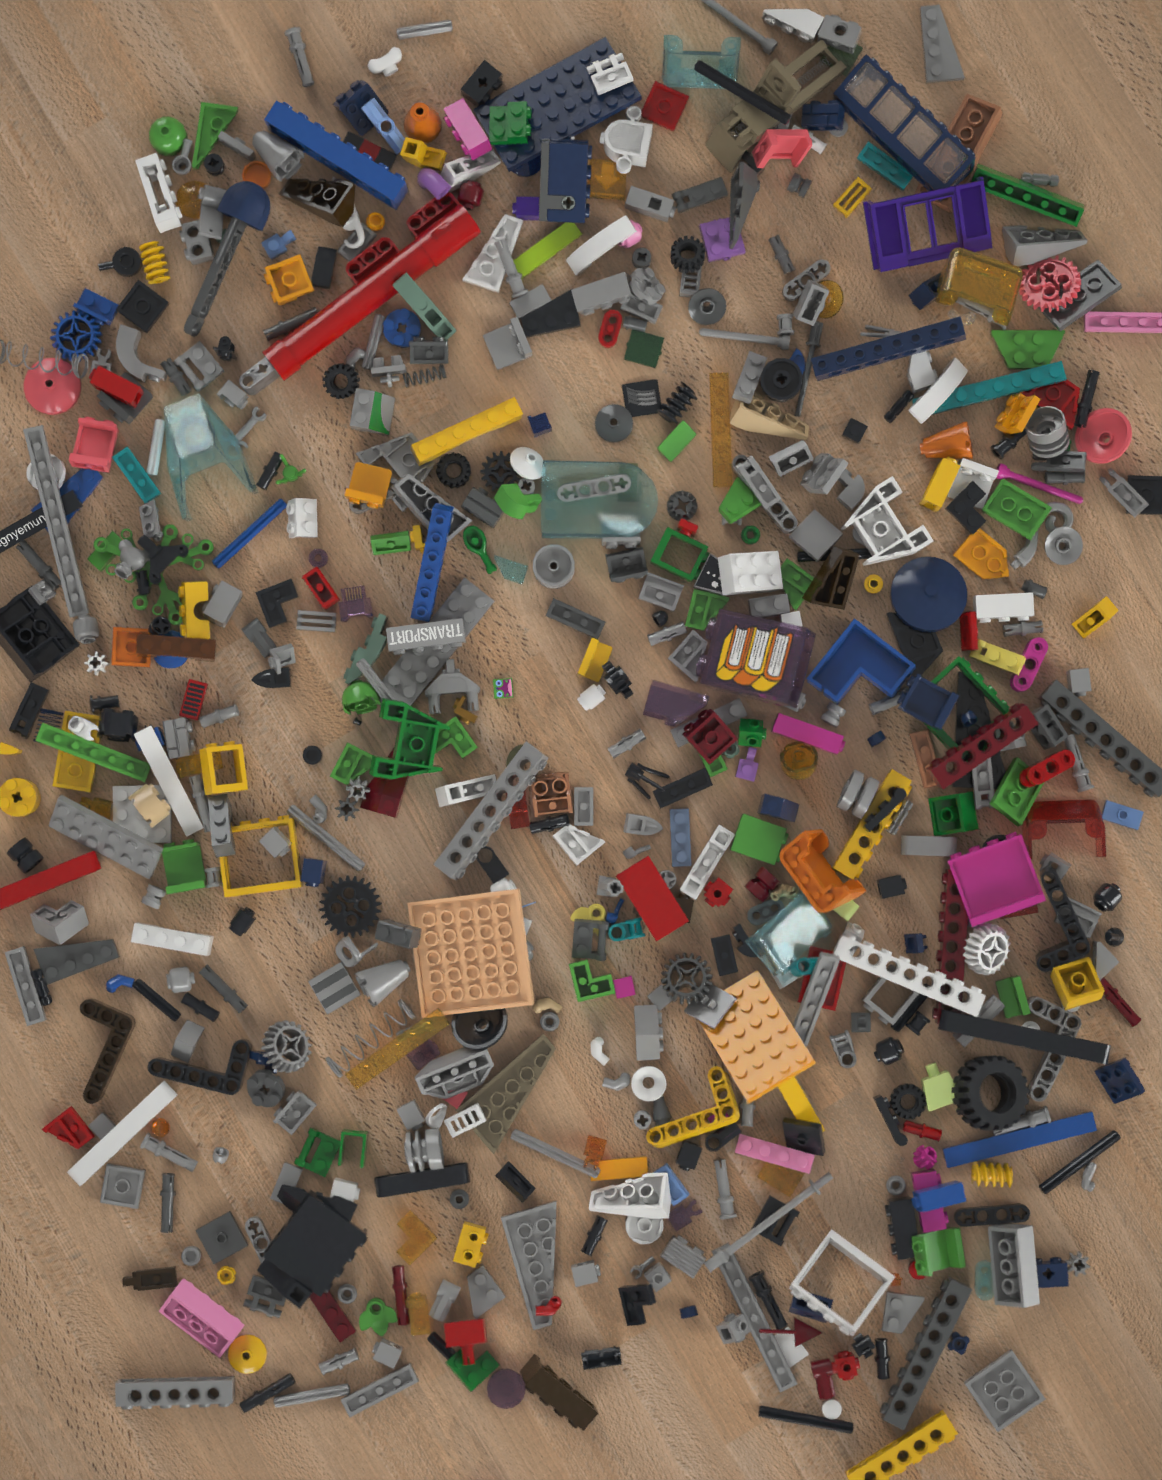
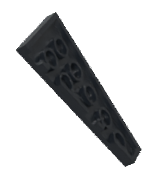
[952,672,1006,789]

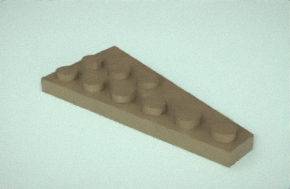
[456,1033,556,1154]

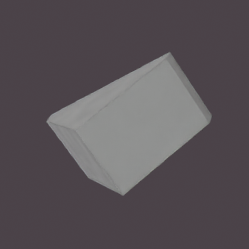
[1092,941,1119,980]
[171,1020,205,1063]

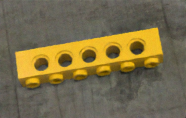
[832,769,912,879]
[845,1410,958,1480]

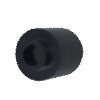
[229,907,256,936]

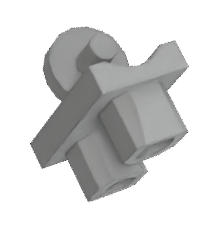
[371,355,407,388]

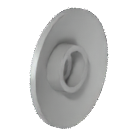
[1045,527,1083,565]

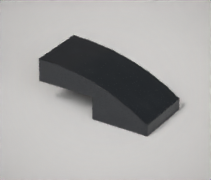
[311,246,337,289]

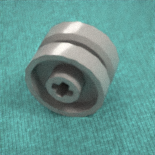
[533,544,575,589]
[836,770,879,819]

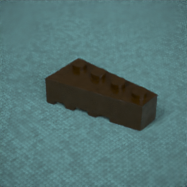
[520,1354,599,1431]

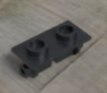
[213,336,237,361]
[581,1346,622,1370]

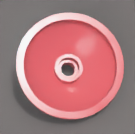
[24,358,81,415]
[1075,408,1132,464]

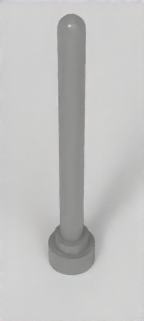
[701,0,778,55]
[699,328,790,350]

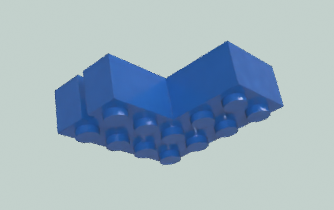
[807,618,916,705]

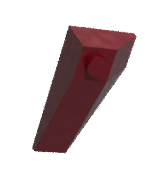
[360,748,409,818]

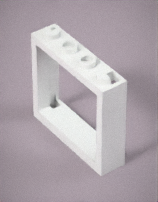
[789,1229,895,1336]

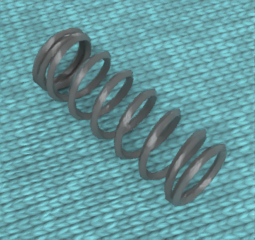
[403,364,447,388]

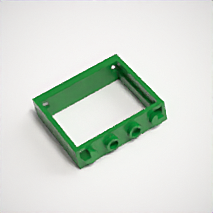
[924,656,1010,759]

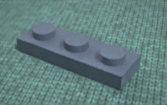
[670,809,691,867]

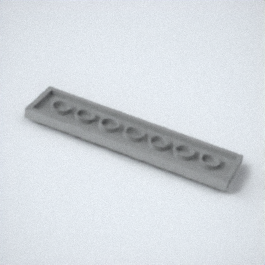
[370,577,495,706]

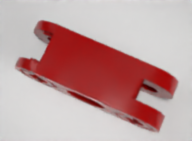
[1019,749,1075,788]

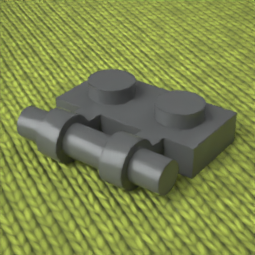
[243,1274,286,1318]

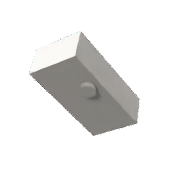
[988,1223,1040,1308]

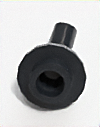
[1105,928,1124,947]

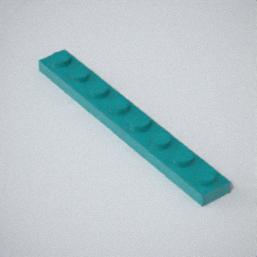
[912,361,1067,415]

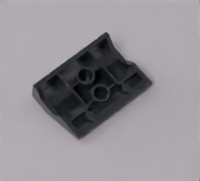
[0,585,80,683]

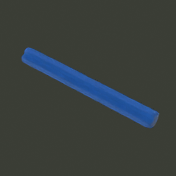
[212,499,287,569]

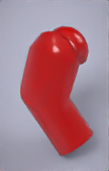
[536,1296,562,1316]

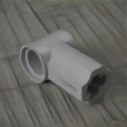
[596,876,624,897]
[429,1279,461,1322]

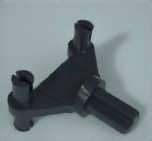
[138,535,189,585]

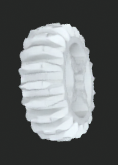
[963,923,1011,975]

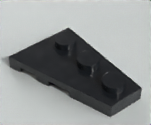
[521,289,581,338]

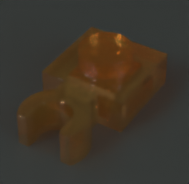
[583,1135,607,1171]

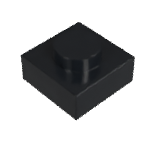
[842,418,868,444]

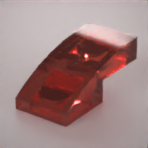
[506,790,530,829]

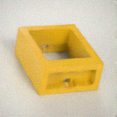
[919,457,961,512]
[199,741,248,795]

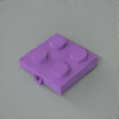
[699,217,746,262]

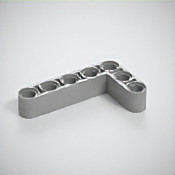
[1027,996,1081,1102]

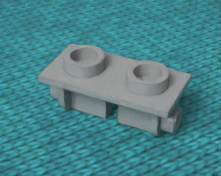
[139,499,163,541]

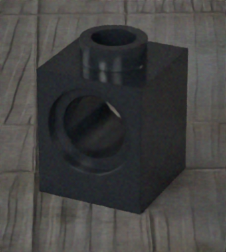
[876,875,907,899]
[676,1140,703,1171]

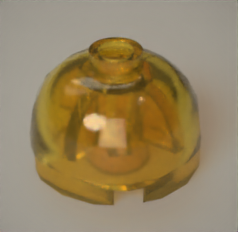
[780,742,818,780]

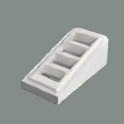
[444,1103,487,1138]

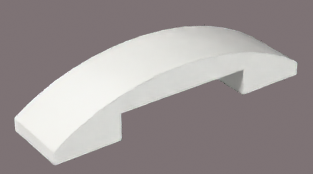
[566,215,637,276]
[908,357,968,424]
[679,825,735,900]

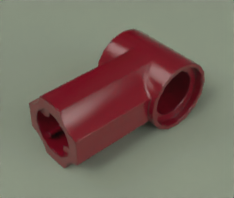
[810,1358,836,1400]

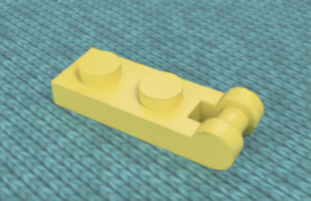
[969,639,1026,676]

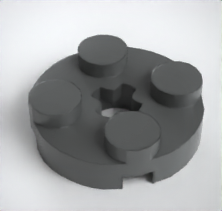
[247,1069,286,1107]

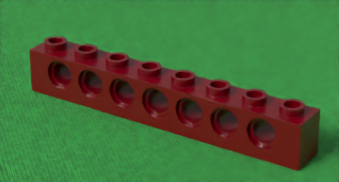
[932,869,968,1024]

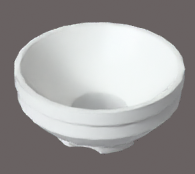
[631,1066,666,1101]

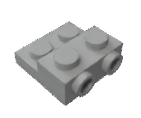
[800,453,849,494]

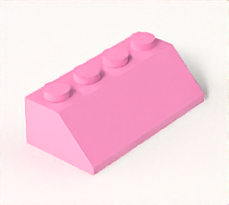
[159,1278,245,1358]

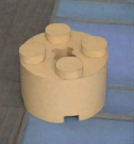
[128,783,171,828]

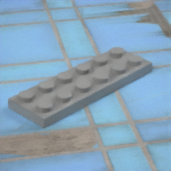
[48,795,163,880]

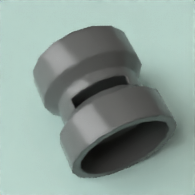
[787,173,812,198]

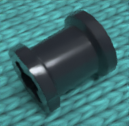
[905,1010,931,1036]

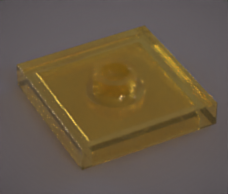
[757,1144,805,1197]

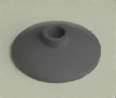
[688,288,726,325]
[595,404,633,442]

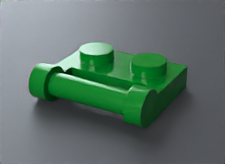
[294,1127,340,1177]

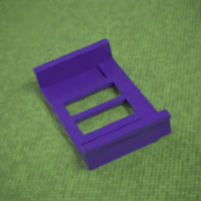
[863,176,993,272]

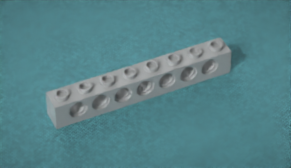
[433,741,549,881]

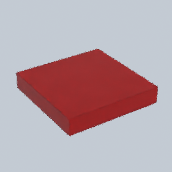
[641,81,690,132]

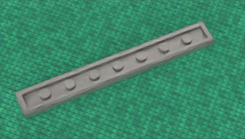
[712,1242,797,1393]

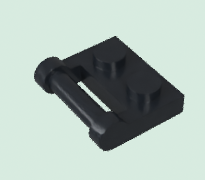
[751,1195,800,1246]

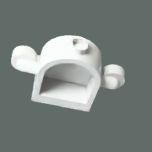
[600,106,653,174]

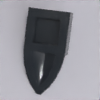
[251,667,291,689]

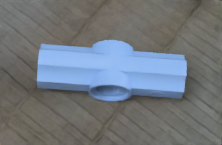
[361,98,405,155]

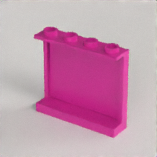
[947,832,1046,927]

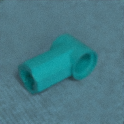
[790,957,818,977]

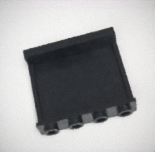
[263,1190,368,1297]

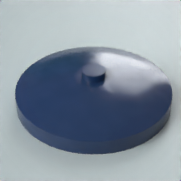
[890,557,967,632]

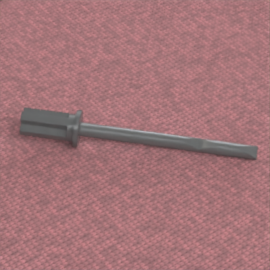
[795,321,824,417]

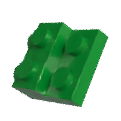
[489,101,532,145]

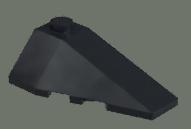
[277,1184,358,1221]

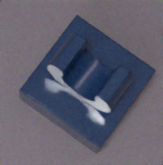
[904,933,928,954]

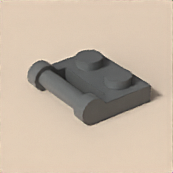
[572,919,609,961]

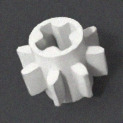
[84,651,110,676]

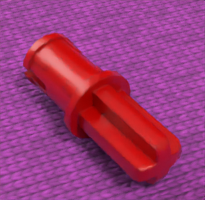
[903,1120,942,1142]

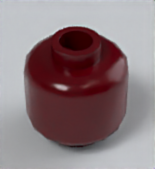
[457,180,484,210]

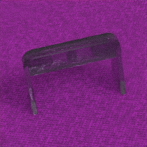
[643,680,709,727]

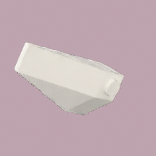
[589,1173,671,1219]

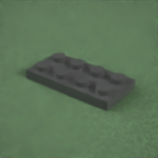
[1038,260,1122,332]

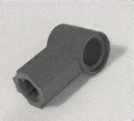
[242,618,277,658]

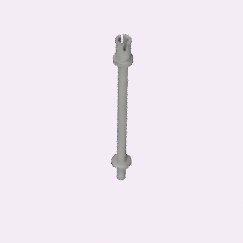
[704,1172,833,1273]

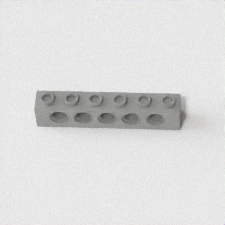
[115,1376,235,1410]

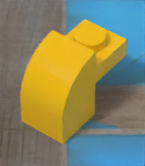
[400,137,447,171]

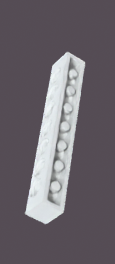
[832,933,986,1017]

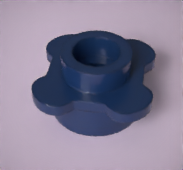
[947,1332,970,1355]

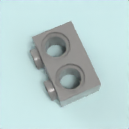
[179,220,214,265]

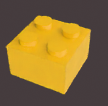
[1050,957,1104,1011]

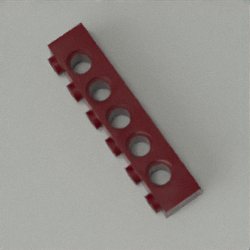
[926,703,1039,790]

